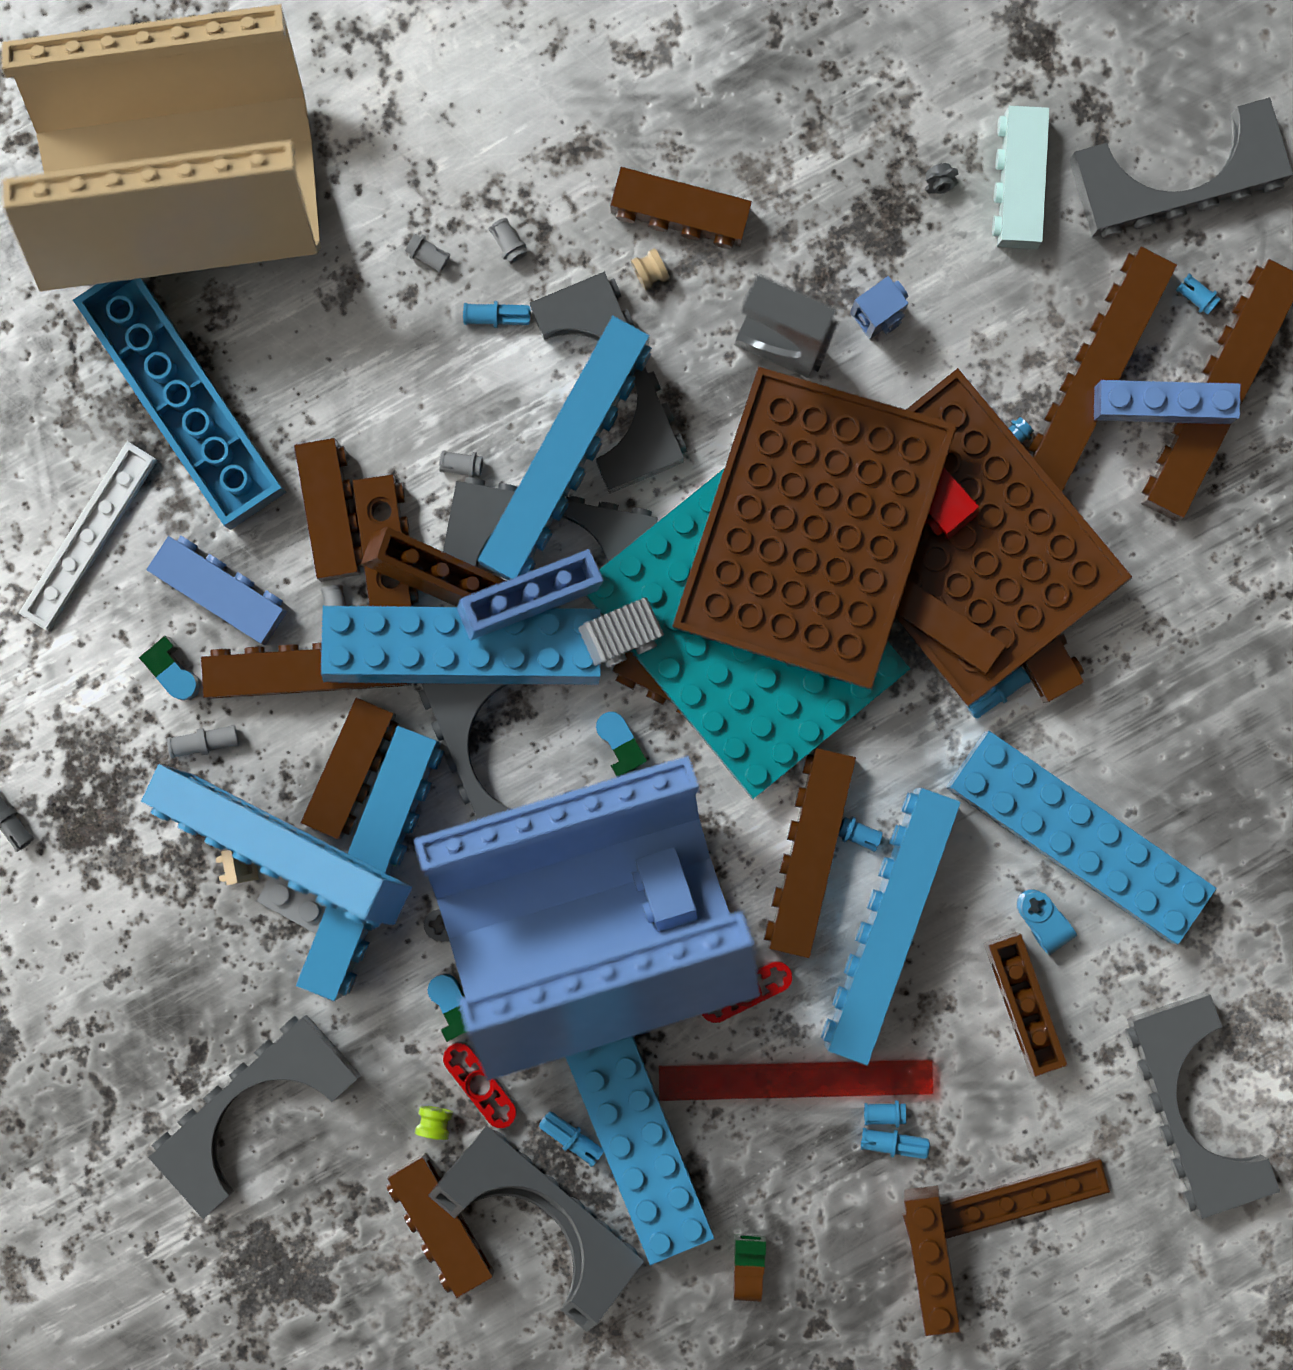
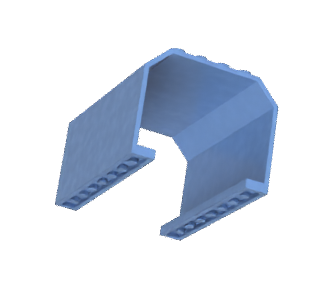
[414,756,760,1081]

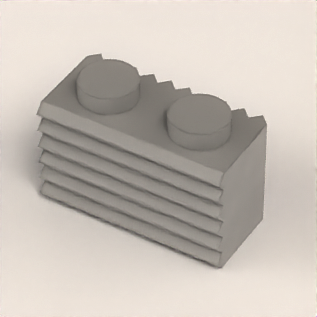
[579,597,664,668]

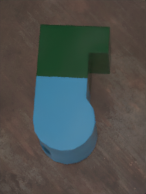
[139,636,201,700]
[596,712,647,777]
[427,973,467,1042]

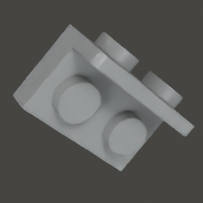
[257,877,327,934]

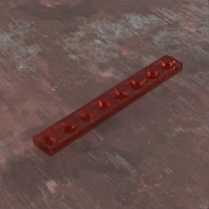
[659,1059,933,1101]

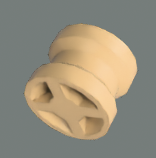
[630,248,669,291]

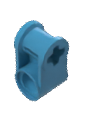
[1017,889,1077,956]

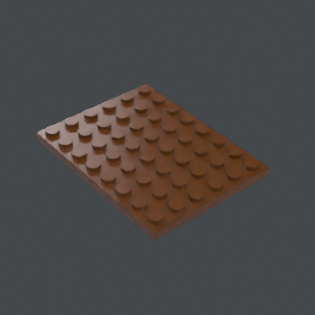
[672,366,957,690]
[895,368,1132,708]

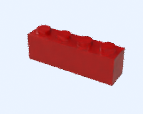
[926,468,980,540]

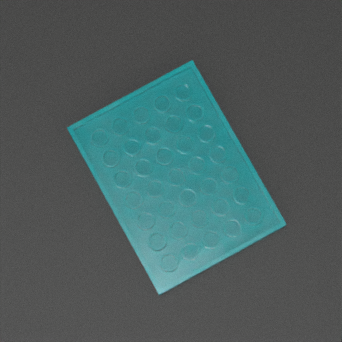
[586,469,910,799]

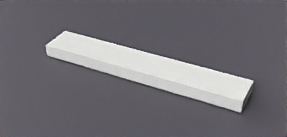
[19,441,158,632]

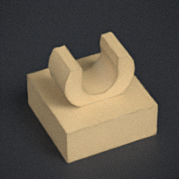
[216,850,259,885]

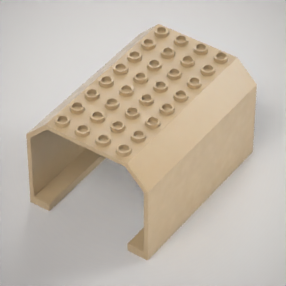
[2,4,321,292]

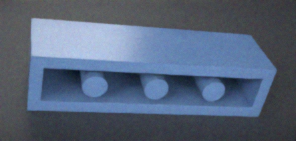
[1094,380,1240,424]
[146,535,287,646]
[457,549,603,641]

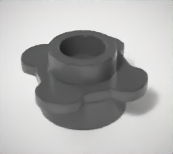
[925,163,959,194]

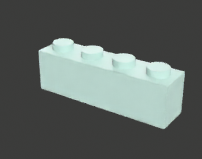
[992,105,1049,249]

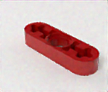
[702,961,792,1023]
[443,1042,517,1128]

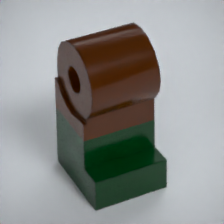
[733,1234,766,1302]

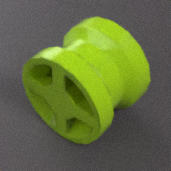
[415,1106,453,1140]

